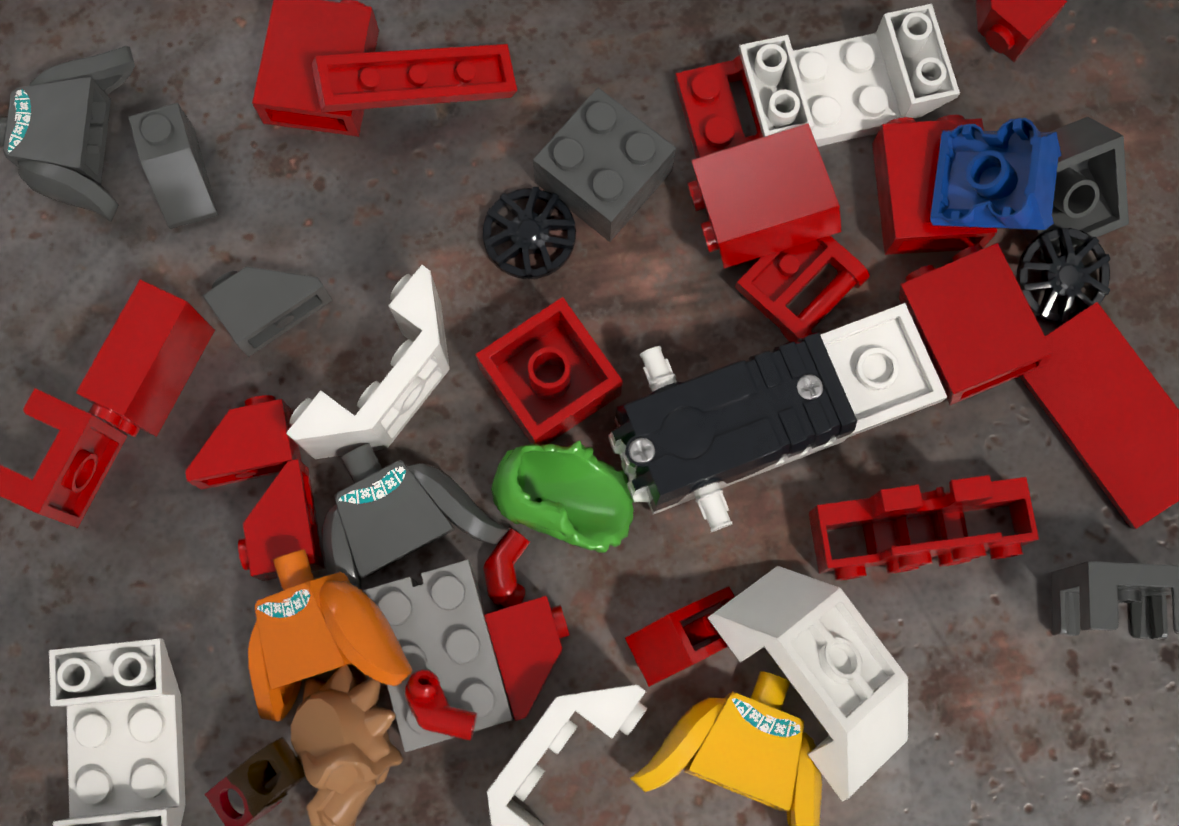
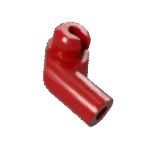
[483,527,530,608]
[405,669,477,741]

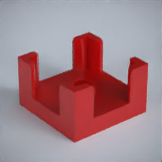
[0,388,128,528]

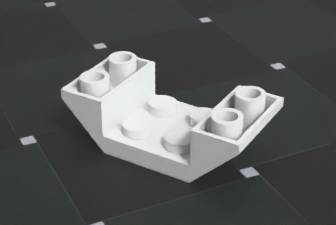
[739,4,960,147]
[286,265,450,459]
[707,566,908,801]
[49,639,186,826]
[487,685,647,826]

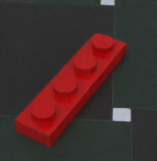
[311,44,517,113]

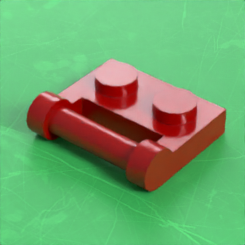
[675,55,763,159]
[735,235,870,342]

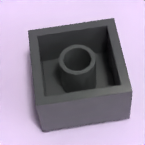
[533,87,676,242]

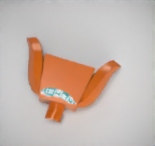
[248,549,413,721]

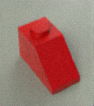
[975,0,1067,62]
[185,395,301,490]
[238,459,325,581]
[625,586,735,687]
[484,596,570,721]

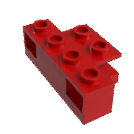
[808,475,1039,581]

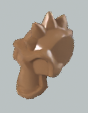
[291,665,403,826]

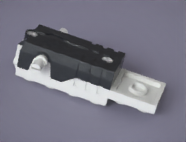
[608,303,947,532]

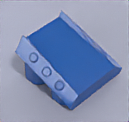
[930,118,1062,230]

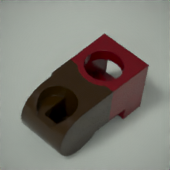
[205,737,306,826]

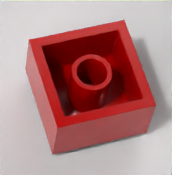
[475,297,623,446]

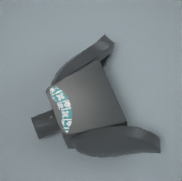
[0,46,135,221]
[322,443,509,590]

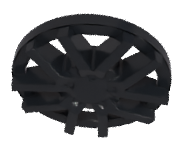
[483,187,576,279]
[1016,228,1111,323]

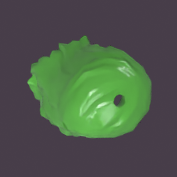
[491,441,634,553]

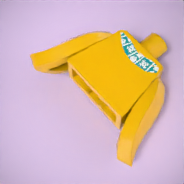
[630,671,822,826]

